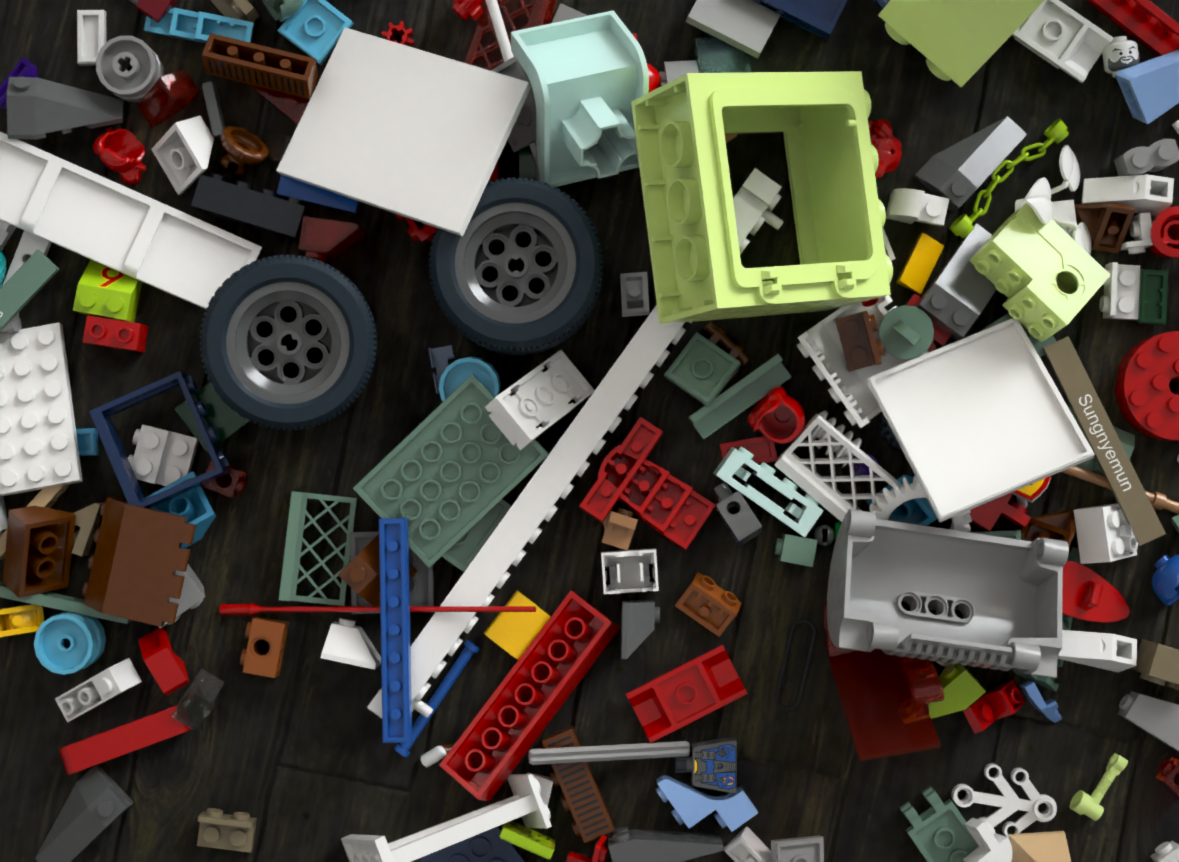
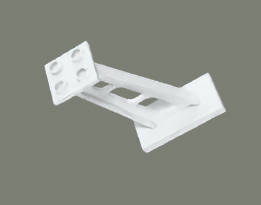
[341,774,552,862]

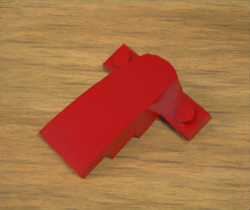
[579,417,716,551]

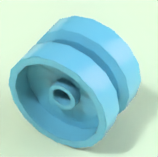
[439,356,501,402]
[34,611,106,675]

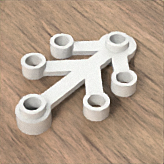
[951,763,1057,838]

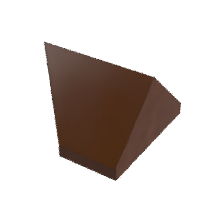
[1074,203,1135,254]
[1021,509,1075,546]

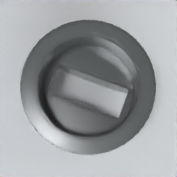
[813,524,835,546]

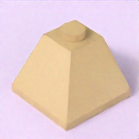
[1009,831,1071,862]

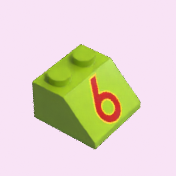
[73,260,142,323]

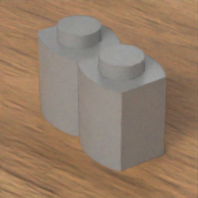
[1114,139,1179,176]

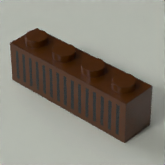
[202,33,318,99]
[539,725,615,843]

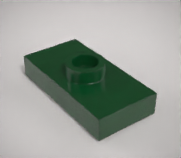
[1136,269,1168,325]

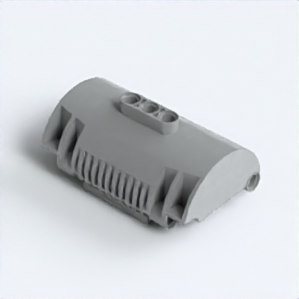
[827,509,1069,678]

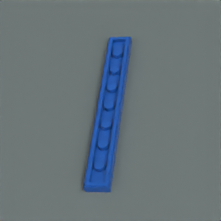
[379,518,412,743]

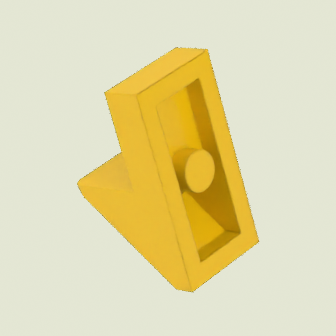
[0,604,44,637]

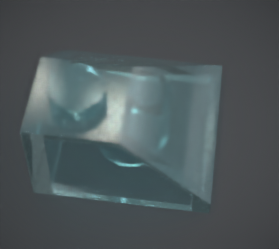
[694,37,751,73]

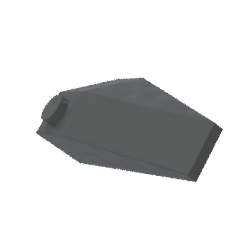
[914,116,1027,212]

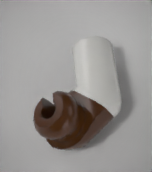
[420,743,455,768]

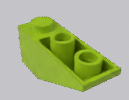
[897,663,986,726]

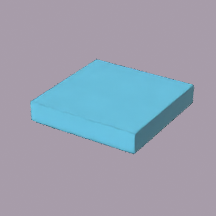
[277,0,354,66]

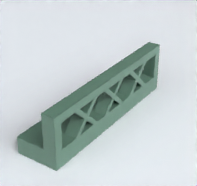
[688,354,791,440]

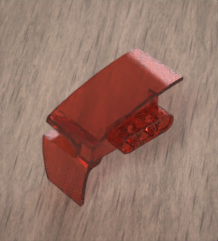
[823,597,944,761]

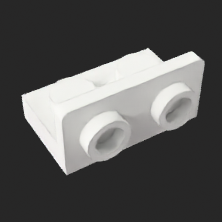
[1099,262,1140,320]

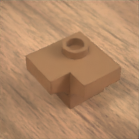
[601,507,638,551]

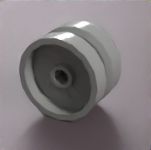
[96,36,164,102]

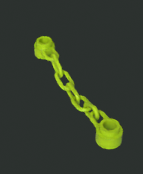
[949,119,1069,238]

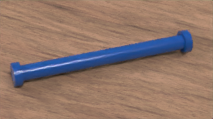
[394,640,480,757]

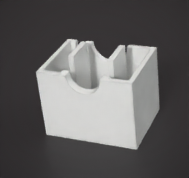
[601,548,659,594]

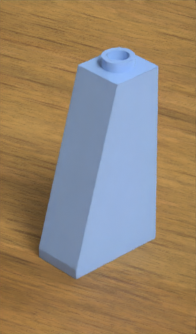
[1115,49,1179,124]

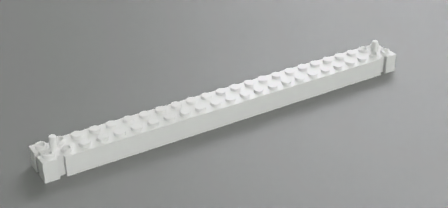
[367,168,784,718]

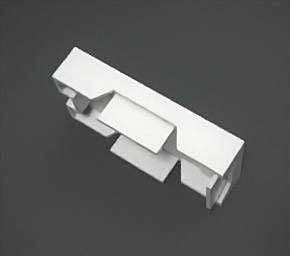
[485,350,595,450]

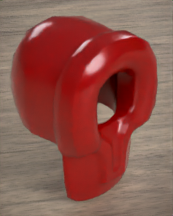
[747,385,805,444]

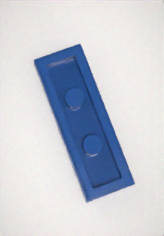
[277,175,359,214]

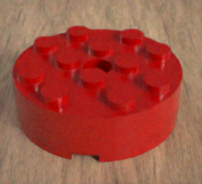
[1115,331,1179,441]

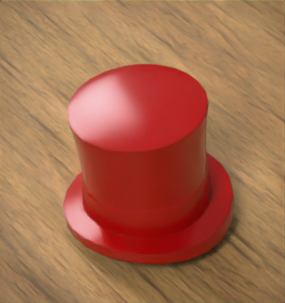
[1148,206,1179,258]

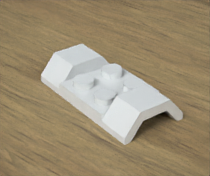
[1012,0,1113,83]

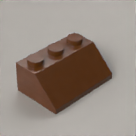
[2,506,76,598]

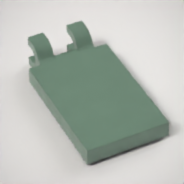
[900,786,979,862]

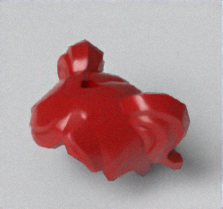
[868,119,902,180]
[93,127,146,185]

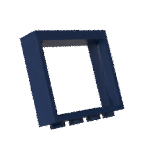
[89,371,230,509]

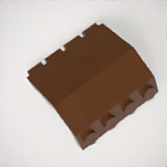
[82,496,196,627]

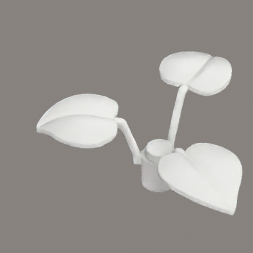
[1015,144,1092,256]

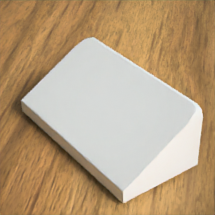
[724,827,771,862]

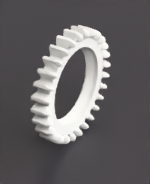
[869,475,972,532]

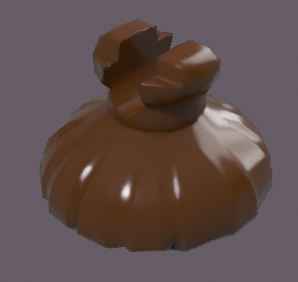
[220,126,269,175]

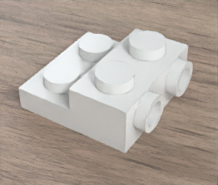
[128,424,199,486]

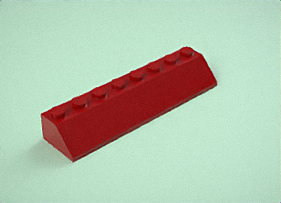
[439,590,621,802]

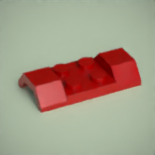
[626,644,748,743]

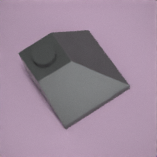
[620,600,660,659]

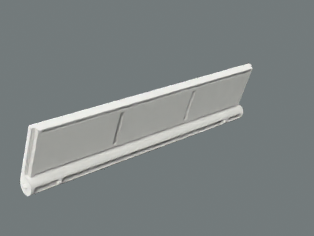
[0,132,262,309]

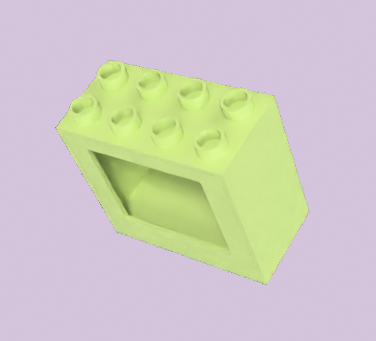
[631,71,893,324]

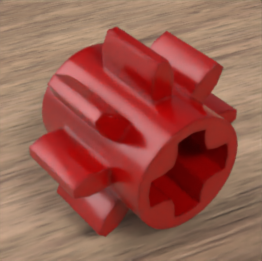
[451,0,484,22]
[381,21,415,46]

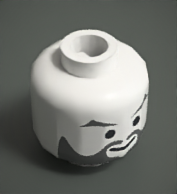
[1102,36,1140,78]

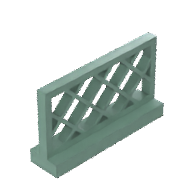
[279,491,357,606]

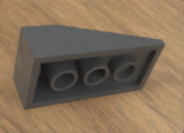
[915,223,997,341]
[608,827,724,862]

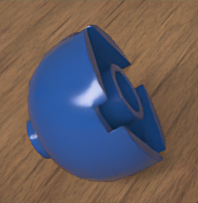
[1151,554,1179,606]

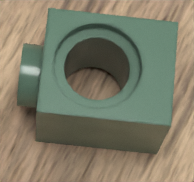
[774,533,818,567]

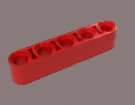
[59,703,194,775]

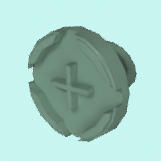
[879,305,934,360]

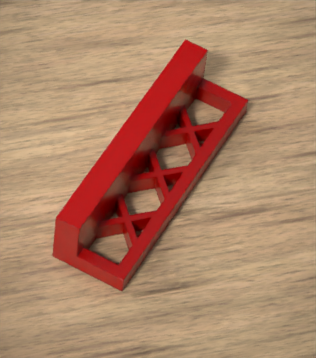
[1086,0,1179,57]

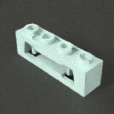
[713,446,824,537]

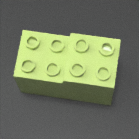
[969,203,1110,343]

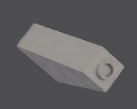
[1117,691,1179,752]

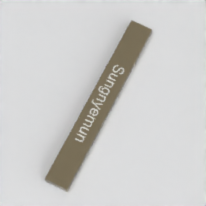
[1042,336,1166,546]

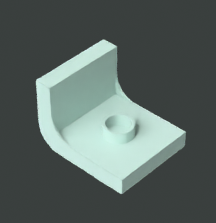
[511,10,649,187]

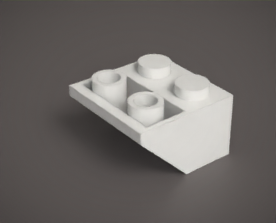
[1073,503,1138,564]

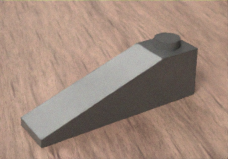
[7,77,124,139]
[35,764,134,862]

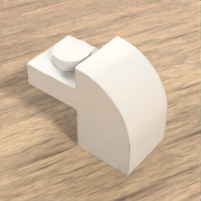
[886,188,949,227]
[963,818,1012,862]

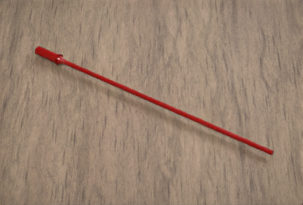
[219,603,536,616]

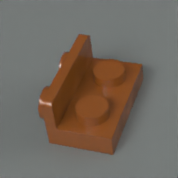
[675,572,741,637]

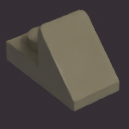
[72,503,102,556]

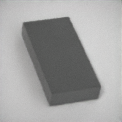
[202,81,226,141]

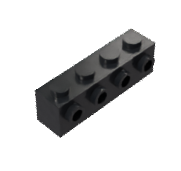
[191,173,309,241]

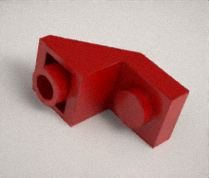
[138,628,190,696]
[963,679,1025,733]

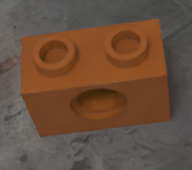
[240,616,289,678]

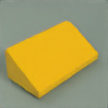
[896,232,944,294]

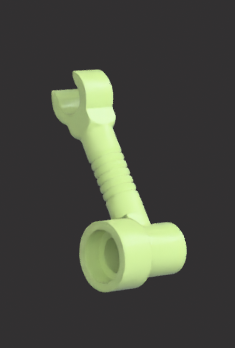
[1069,753,1128,821]

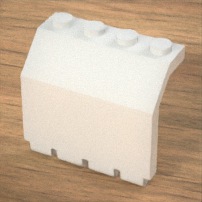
[796,295,929,428]

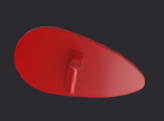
[1062,561,1130,623]

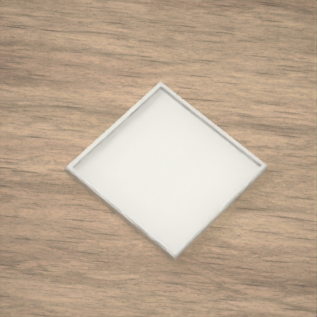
[867,318,1095,522]

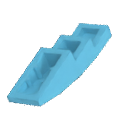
[144,8,254,43]

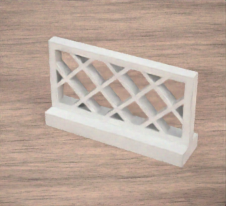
[774,414,903,522]

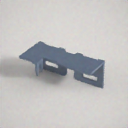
[428,345,455,394]

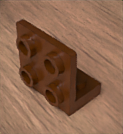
[835,310,886,372]

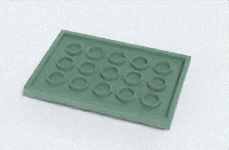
[353,374,549,568]

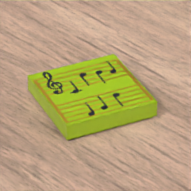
[499,821,555,860]

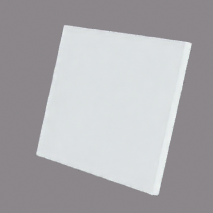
[276,27,532,236]

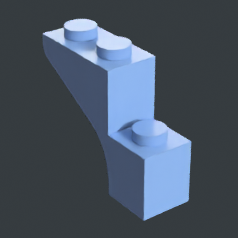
[655,775,758,832]

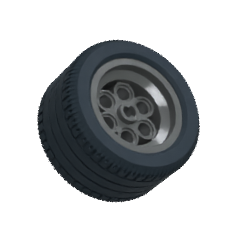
[429,177,603,356]
[200,255,377,430]

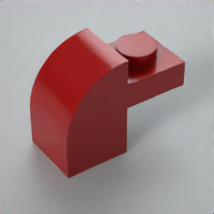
[970,493,1031,531]

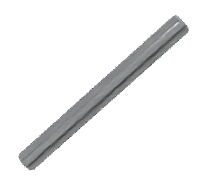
[528,741,690,765]

